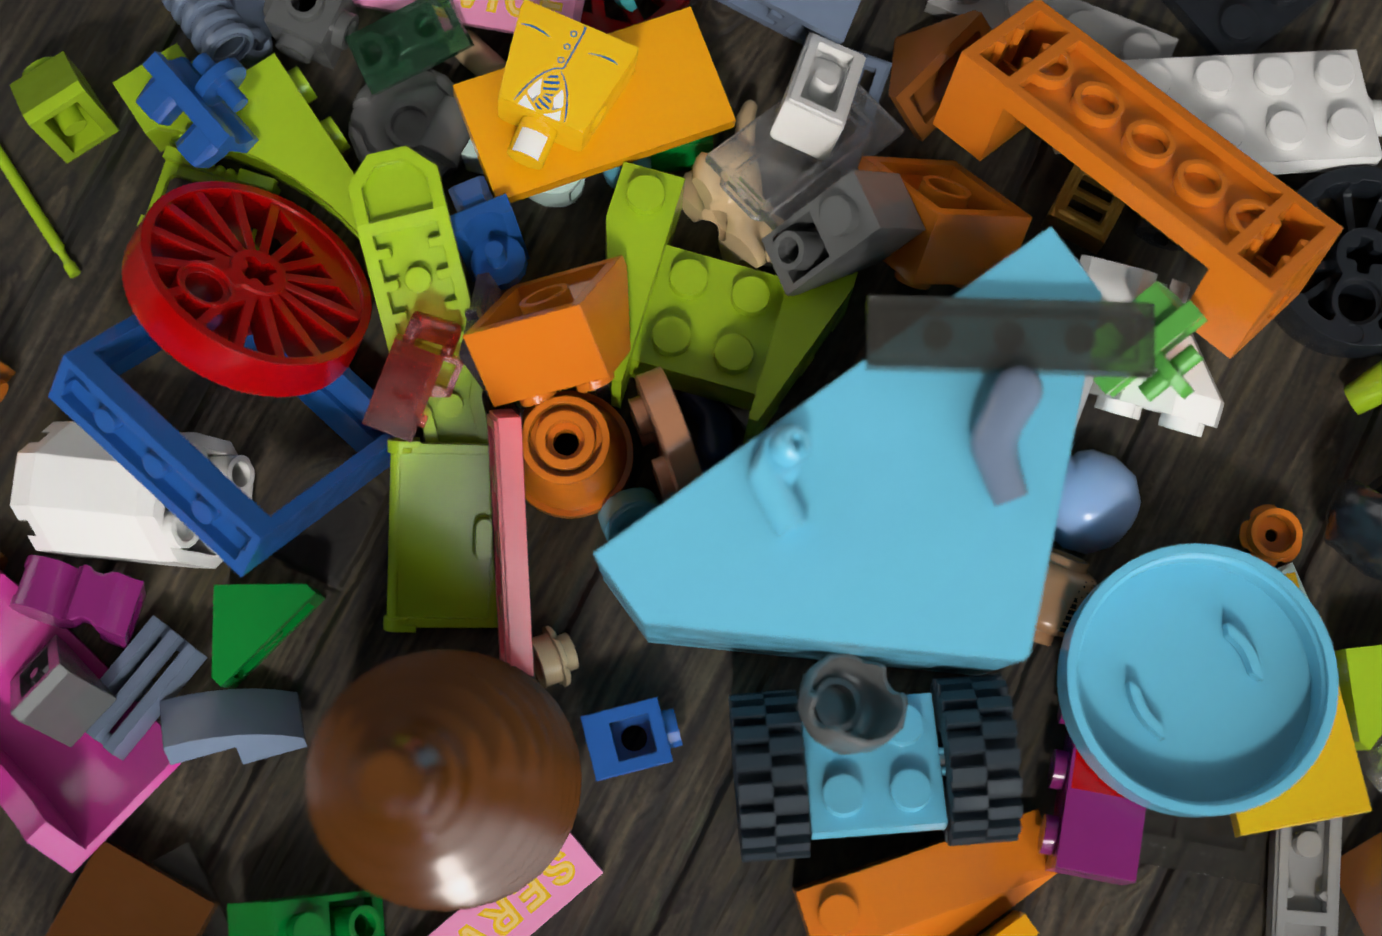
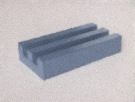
[86,615,208,760]

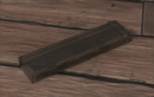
[865,295,1155,378]

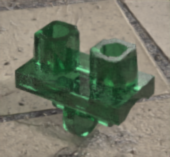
[344,0,475,95]

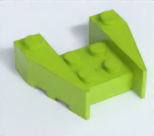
[605,161,858,444]

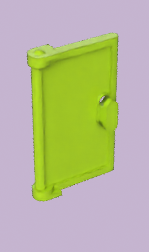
[383,436,498,632]

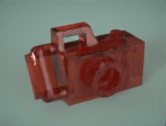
[362,311,465,442]

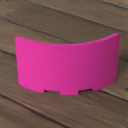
[0,570,182,874]

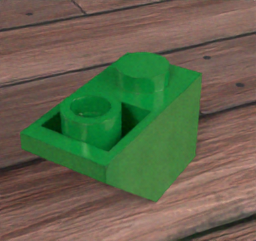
[227,890,385,936]

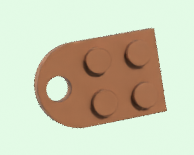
[628,367,703,503]

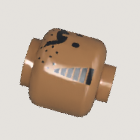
[1033,547,1098,646]

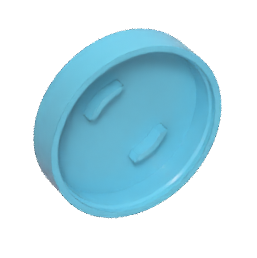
[1057,543,1339,817]

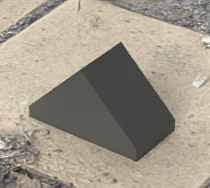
[10,635,117,747]

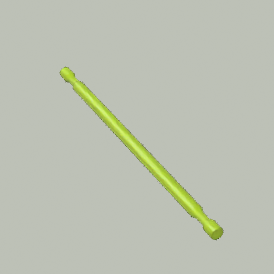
[0,145,81,278]

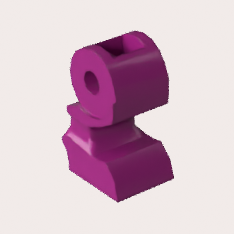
[9,555,146,649]

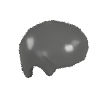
[798,653,908,755]

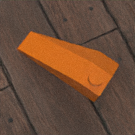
[792,809,1057,936]

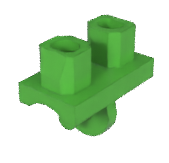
[1089,281,1208,402]

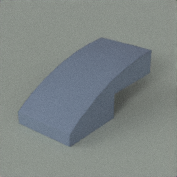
[159,688,307,765]

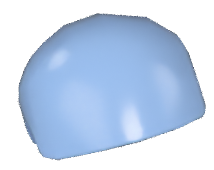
[1053,449,1141,554]

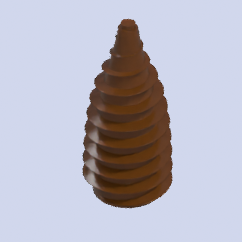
[305,649,582,911]

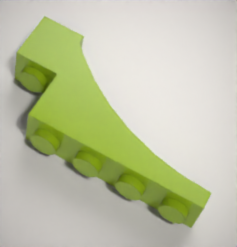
[113,43,360,241]

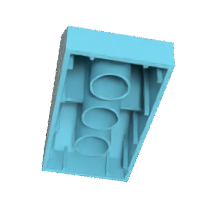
[593,227,1102,676]

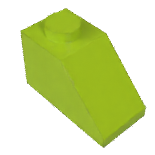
[9,51,119,164]

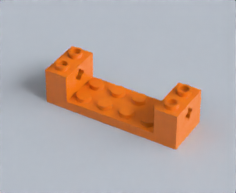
[933,0,1344,359]

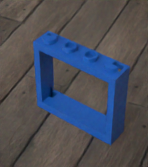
[48,314,414,577]

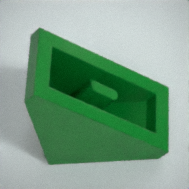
[211,584,326,689]

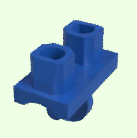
[136,51,259,169]
[448,176,530,291]

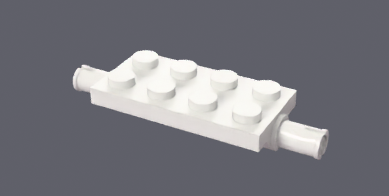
[1053,49,1382,175]

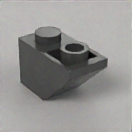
[761,170,926,296]

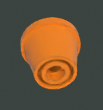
[519,390,634,519]

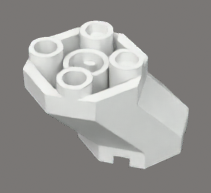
[1072,254,1224,437]
[10,421,255,569]

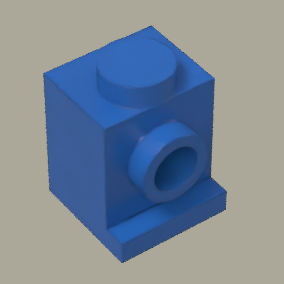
[580,697,683,781]

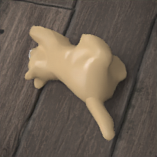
[682,100,783,269]

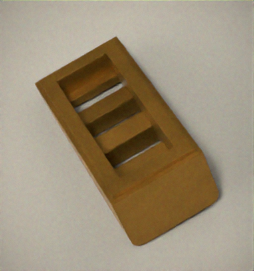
[1041,164,1125,255]

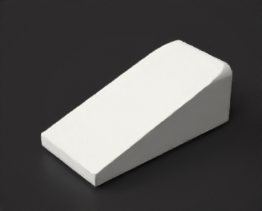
[770,32,866,160]

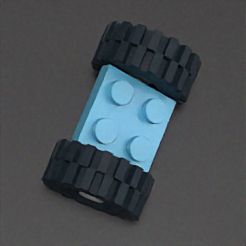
[729,674,1023,862]

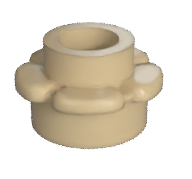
[532,626,579,688]

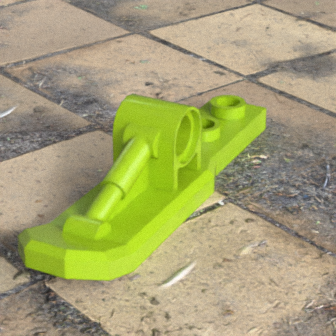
[347,145,490,525]

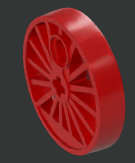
[122,181,372,397]

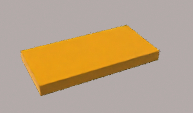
[453,6,736,203]

